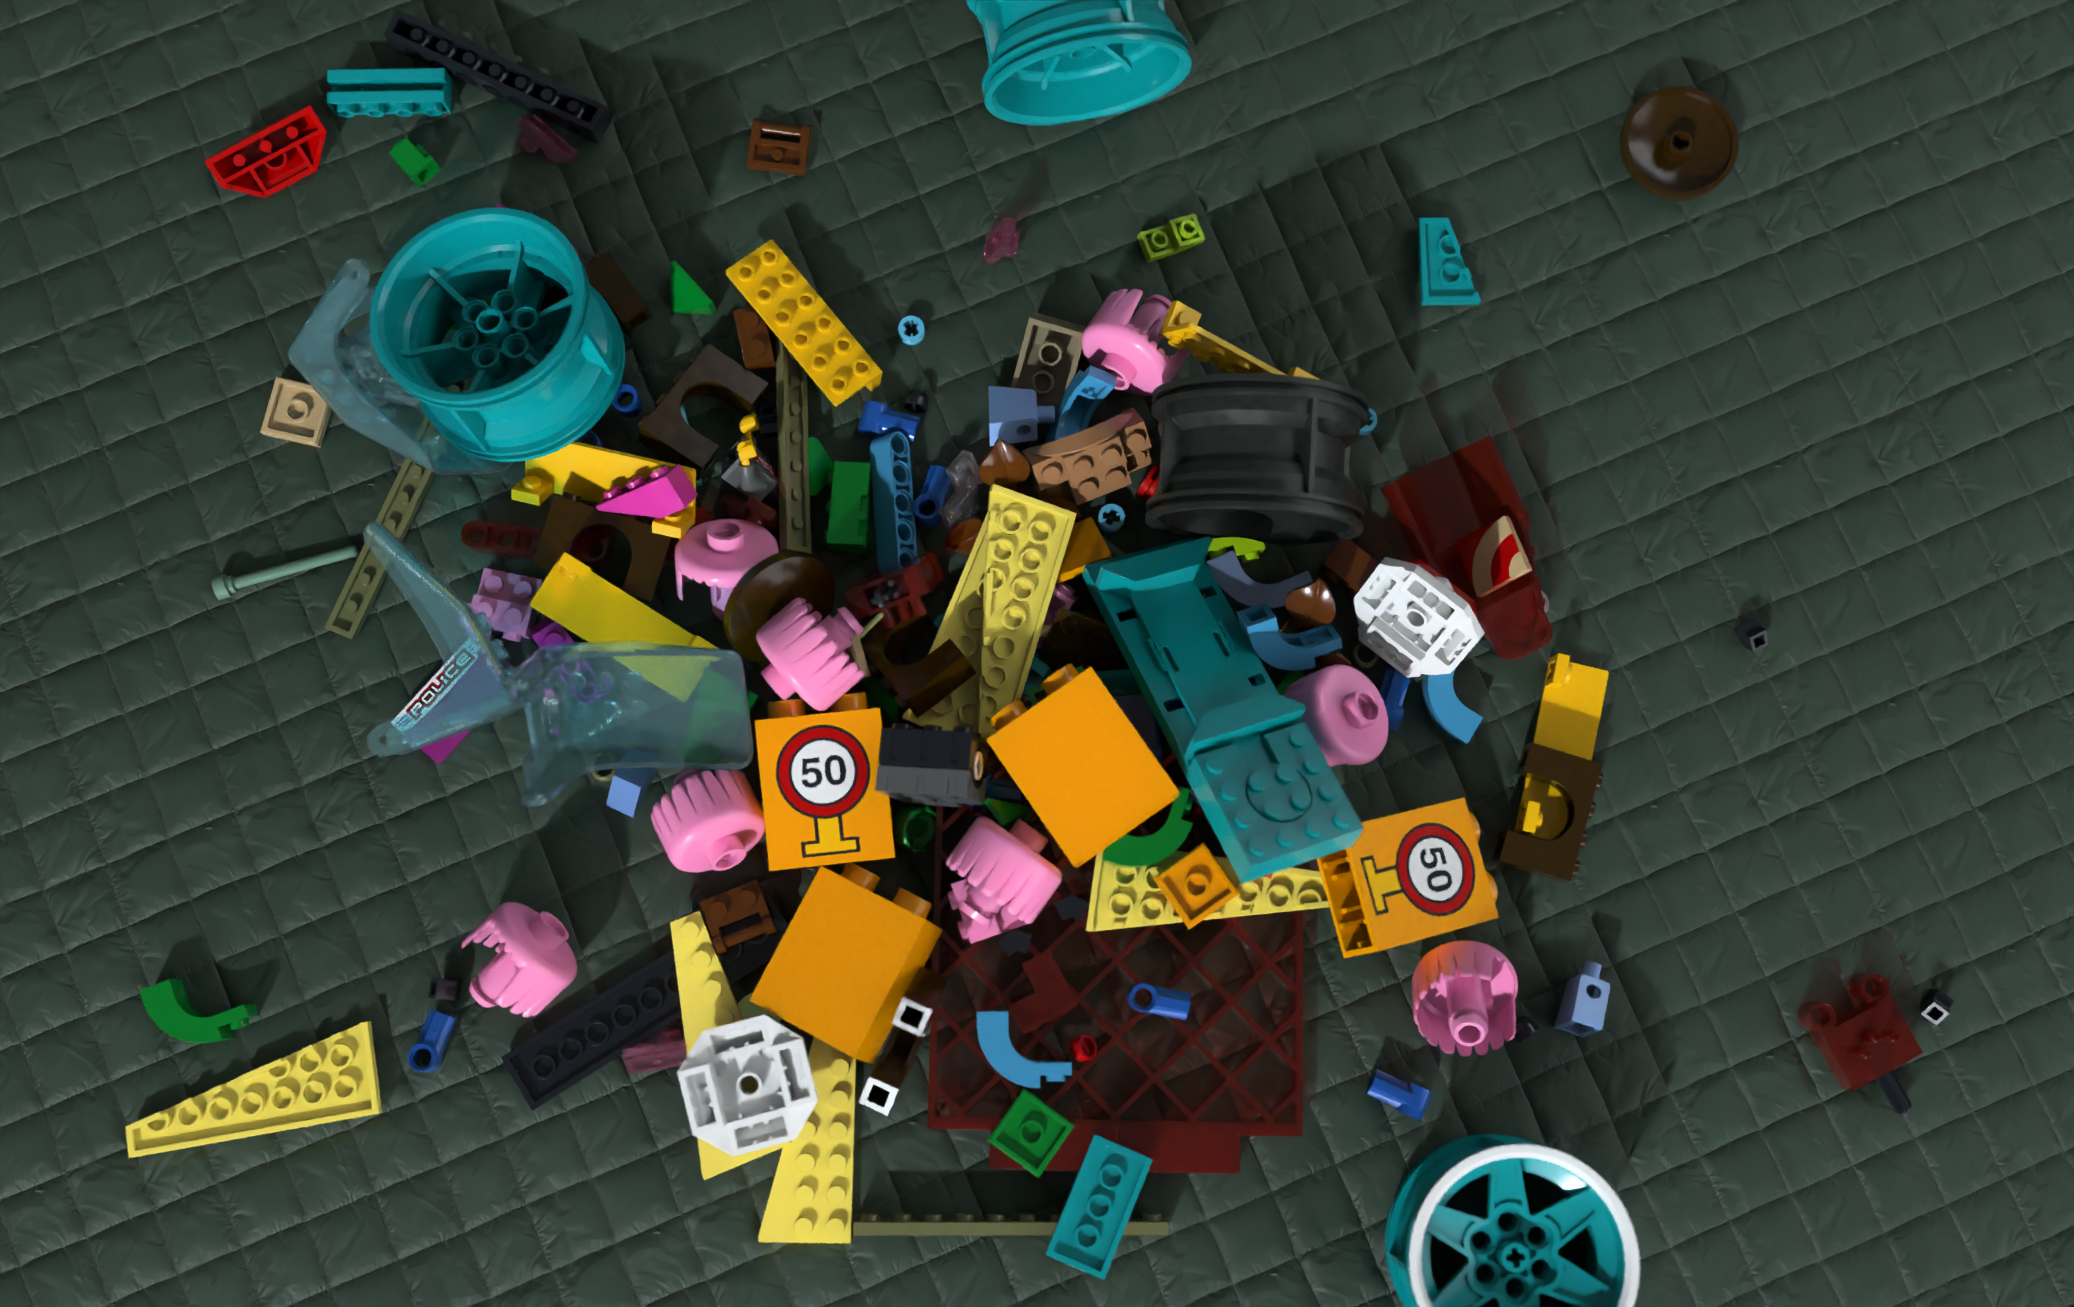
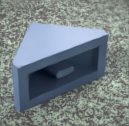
[606,750,660,818]

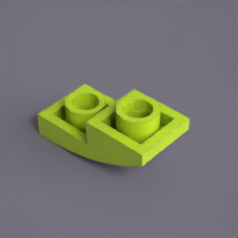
[1137,213,1206,263]
[1206,537,1265,563]

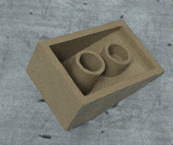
[1011,312,1086,411]

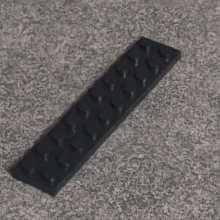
[501,890,789,1111]

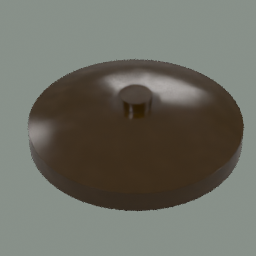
[1620,86,1739,201]
[723,551,835,662]

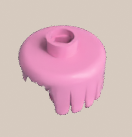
[1081,289,1191,396]
[675,519,779,621]
[756,598,865,711]
[1282,664,1389,767]
[651,767,765,872]
[946,817,1062,925]
[461,902,578,1017]
[1412,940,1518,1057]

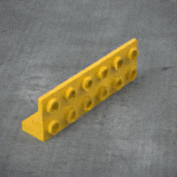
[726,239,882,406]
[1159,300,1319,379]
[511,441,696,539]
[529,552,724,701]
[1514,653,1609,840]

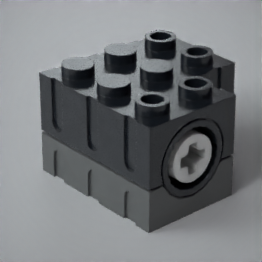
[875,723,990,807]

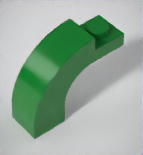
[1101,786,1193,868]
[139,979,259,1043]

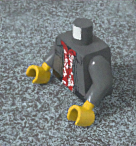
[721,414,779,503]

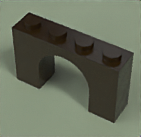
[539,251,652,354]
[638,344,768,481]
[532,491,673,602]
[860,592,976,718]
[1492,742,1603,883]
[859,966,949,1116]

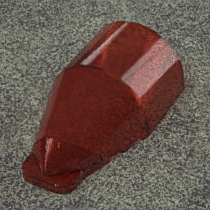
[1380,435,1553,661]

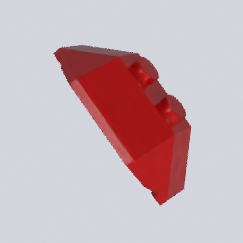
[204,105,327,198]

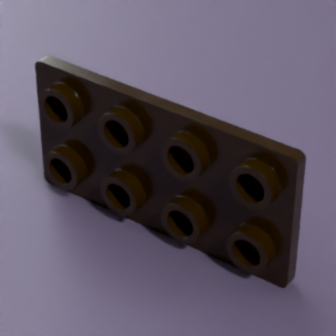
[1039,601,1137,672]

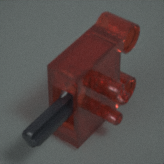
[844,551,946,629]
[1798,973,1923,1114]

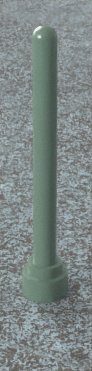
[211,545,359,600]

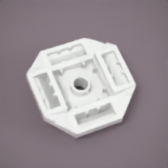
[1354,557,1484,678]
[677,1014,819,1157]

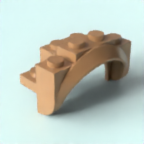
[1021,407,1152,505]

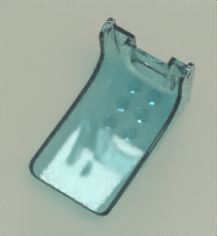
[288,258,513,475]
[364,521,526,757]
[501,641,754,806]

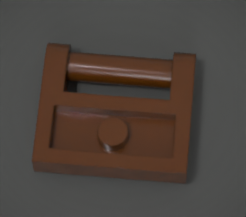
[746,118,812,176]
[699,880,777,955]

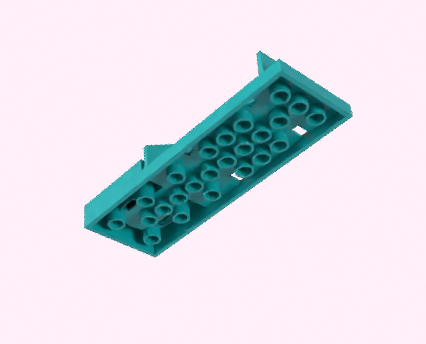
[1082,536,1364,884]

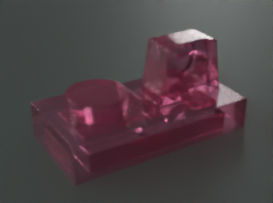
[516,116,578,163]
[983,217,1019,264]
[623,1029,687,1074]

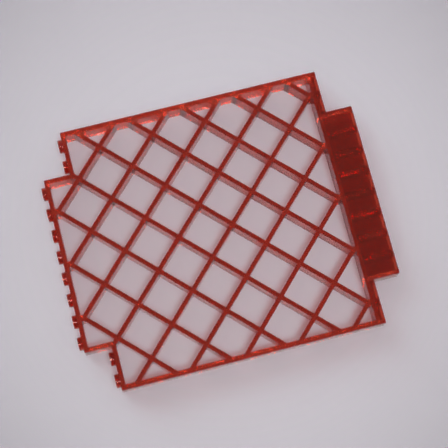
[927,726,1303,1174]

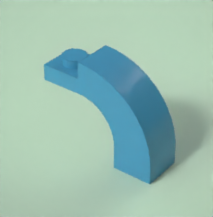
[1045,365,1117,443]
[1237,602,1343,671]
[1422,665,1483,746]
[977,1011,1072,1088]

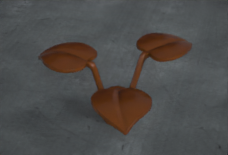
[945,438,1083,555]
[1256,577,1353,676]

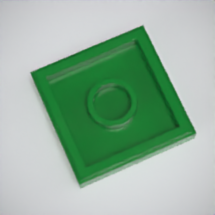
[987,1088,1075,1178]

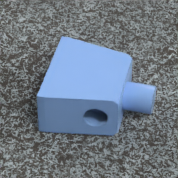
[988,386,1055,446]
[1554,961,1610,1037]

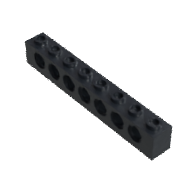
[384,9,612,144]

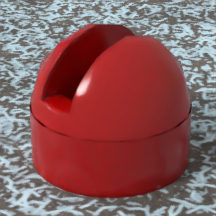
[1069,1034,1097,1061]

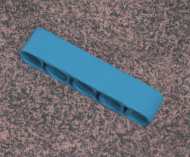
[870,431,918,580]

